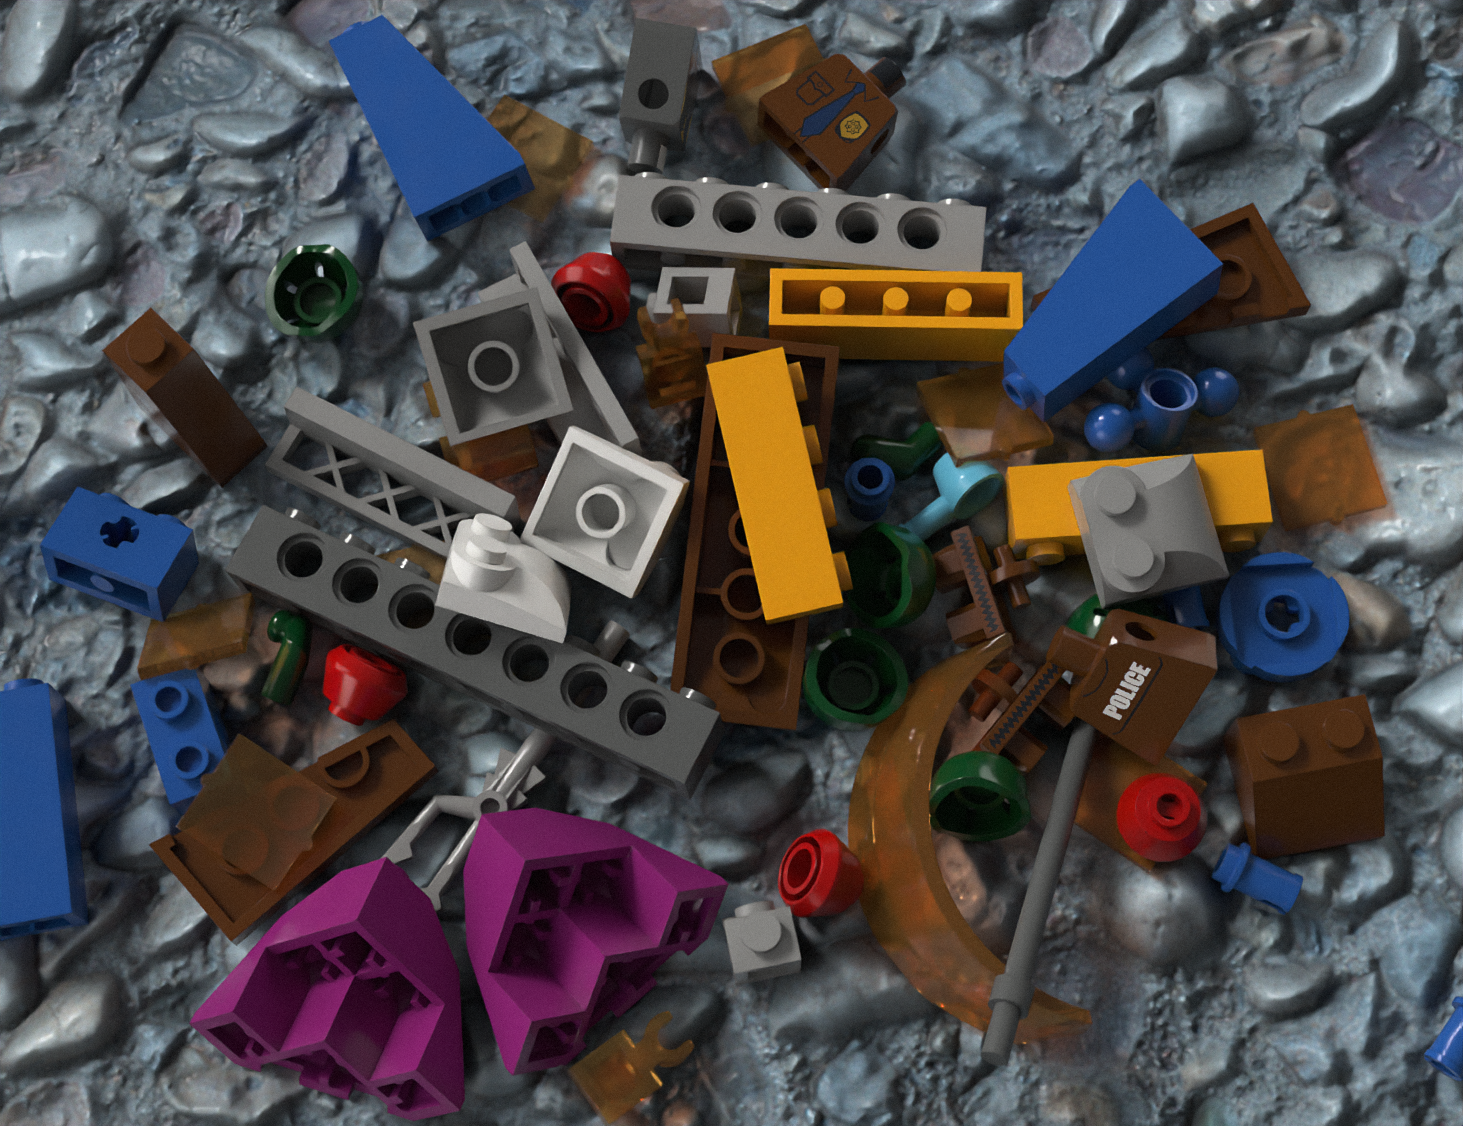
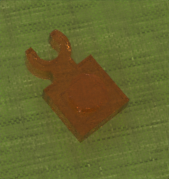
[635,298,707,410]
[567,1011,695,1126]

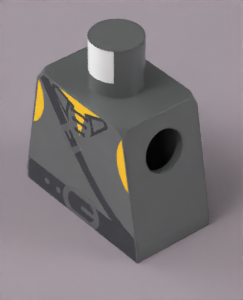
[619,18,703,174]

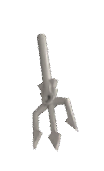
[381,620,630,914]

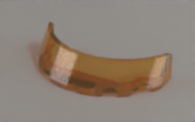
[847,632,1093,1045]

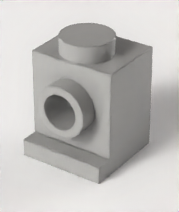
[646,267,743,347]
[722,901,802,986]

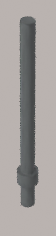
[981,716,1099,1066]

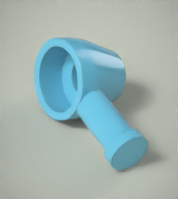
[898,447,1004,541]

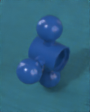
[1084,347,1239,453]

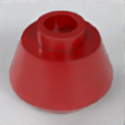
[551,252,631,332]
[323,644,408,726]
[1116,773,1207,862]
[778,829,864,918]

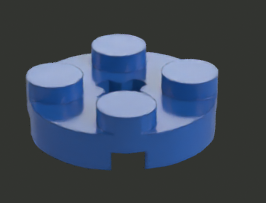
[1215,552,1350,682]

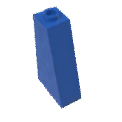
[329,15,535,242]
[1002,179,1223,423]
[0,678,89,941]

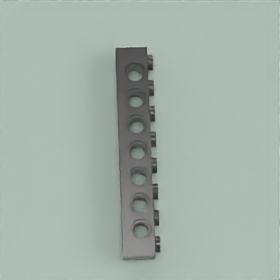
[225,505,725,800]

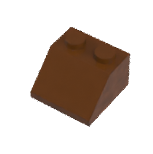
[1222,694,1385,861]

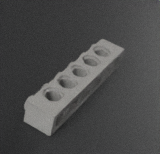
[610,172,986,282]

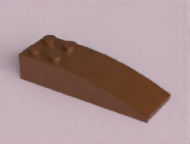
[670,333,840,730]

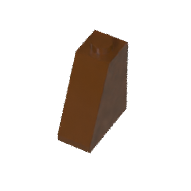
[102,308,268,488]

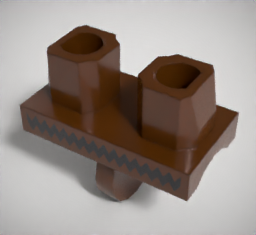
[933,525,1041,649]
[968,661,1075,776]

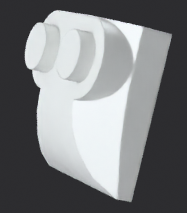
[520,426,690,599]
[435,513,572,643]

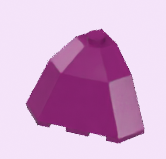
[463,808,729,1076]
[189,857,465,1121]

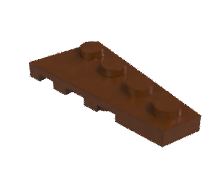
[1031,203,1311,341]
[149,719,439,946]

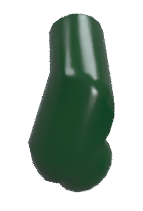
[850,422,947,481]
[261,610,313,705]

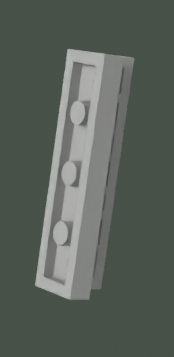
[478,241,643,457]
[265,386,521,562]

